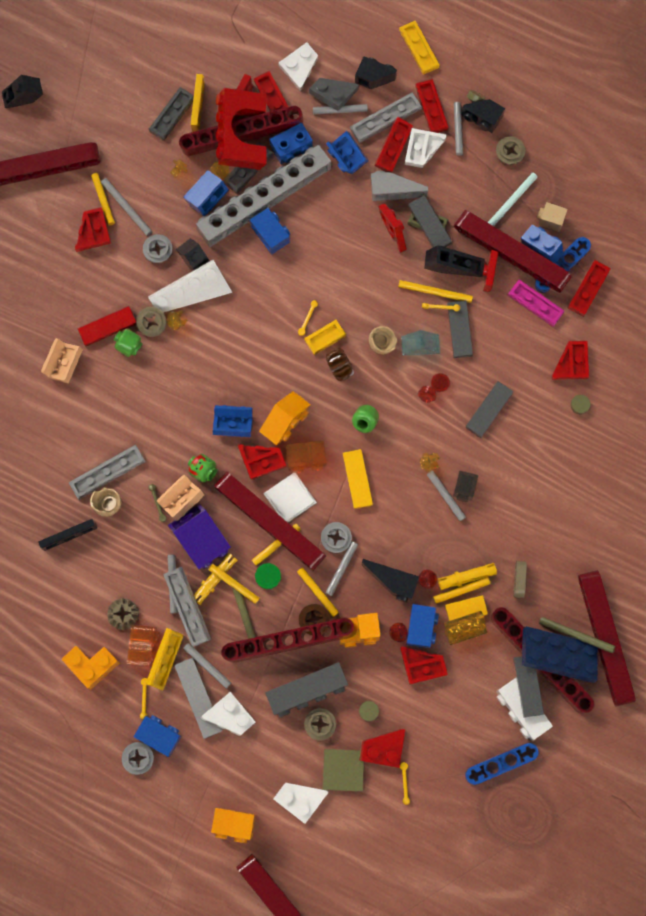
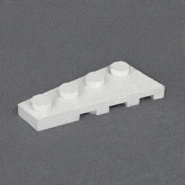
[148,260,232,313]

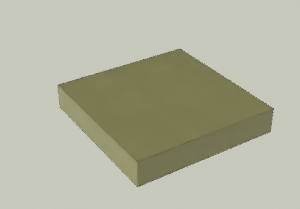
[323,749,364,791]

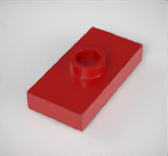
[483,250,498,292]

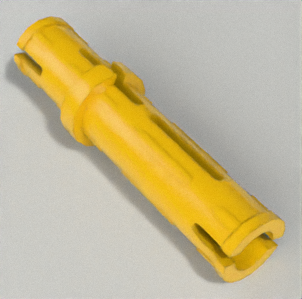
[194,553,238,605]
[438,563,497,590]

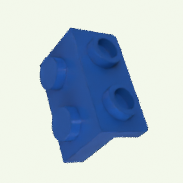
[326,131,369,174]
[213,405,253,437]

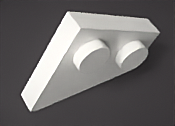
[279,42,318,91]
[405,128,446,168]
[200,692,256,736]
[274,783,328,823]

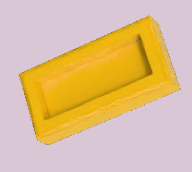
[304,320,346,355]
[445,595,488,624]

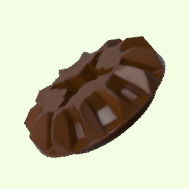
[299,604,330,635]

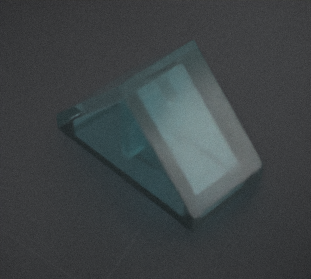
[401,330,440,356]

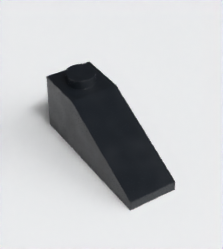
[424,245,485,277]
[362,559,419,603]

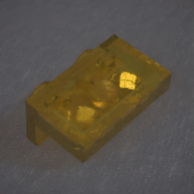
[444,611,487,645]

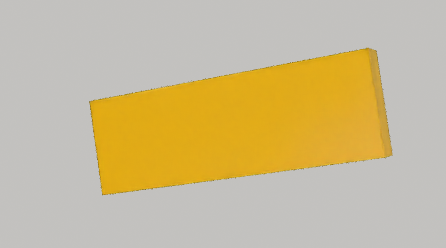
[399,20,440,75]
[190,74,205,132]
[342,449,373,509]
[146,628,184,691]

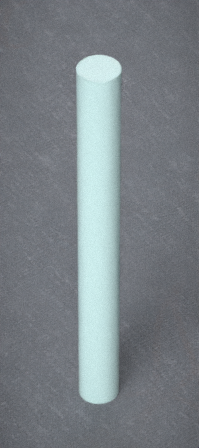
[488,173,538,226]

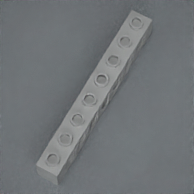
[196,145,331,247]

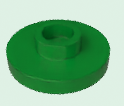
[255,563,281,589]

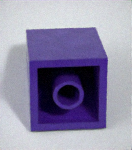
[168,504,231,569]

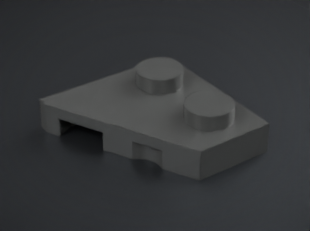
[309,78,359,111]

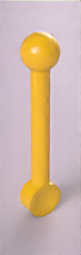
[298,300,318,336]
[422,303,460,312]
[140,678,147,720]
[400,762,410,805]

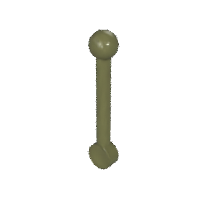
[148,484,167,522]

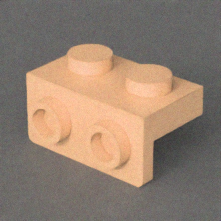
[41,338,83,384]
[157,475,205,521]

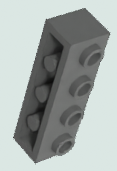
[265,662,348,718]

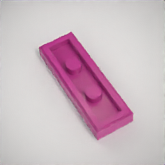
[508,279,565,327]

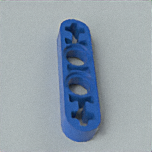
[535,237,591,293]
[465,743,539,785]

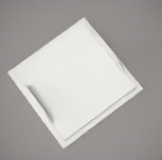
[263,472,317,522]

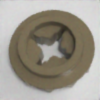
[496,136,525,165]
[137,306,167,337]
[107,598,139,630]
[304,708,336,740]

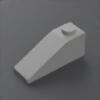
[371,171,428,201]

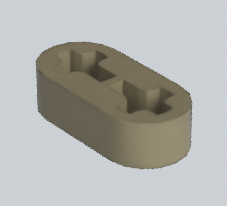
[513,561,527,598]

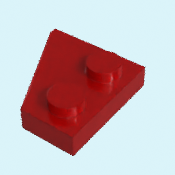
[378,203,407,253]
[75,207,111,252]
[552,341,589,380]
[238,444,287,480]
[400,647,448,685]
[359,729,406,768]

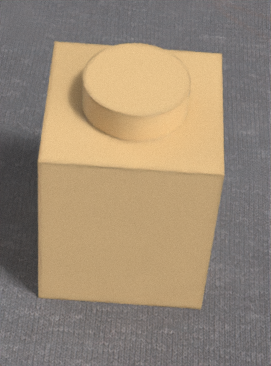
[537,202,568,232]

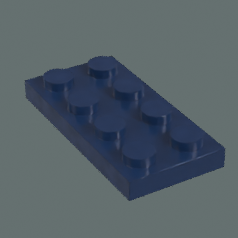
[522,626,598,683]

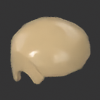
[369,326,397,355]
[90,487,122,517]

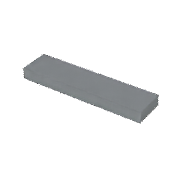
[350,92,422,144]
[69,445,145,500]
[163,567,211,647]
[174,657,222,739]

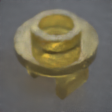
[170,159,188,178]
[211,161,229,180]
[167,311,188,330]
[420,453,440,472]

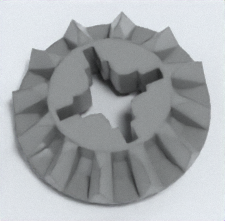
[143,234,172,263]
[321,522,352,553]
[122,742,154,775]

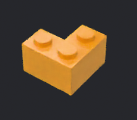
[259,391,311,445]
[340,613,380,648]
[62,646,120,690]
[211,808,256,843]

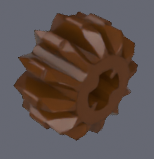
[326,348,354,381]

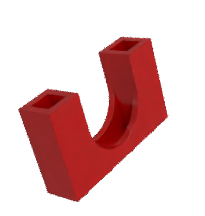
[216,88,267,170]

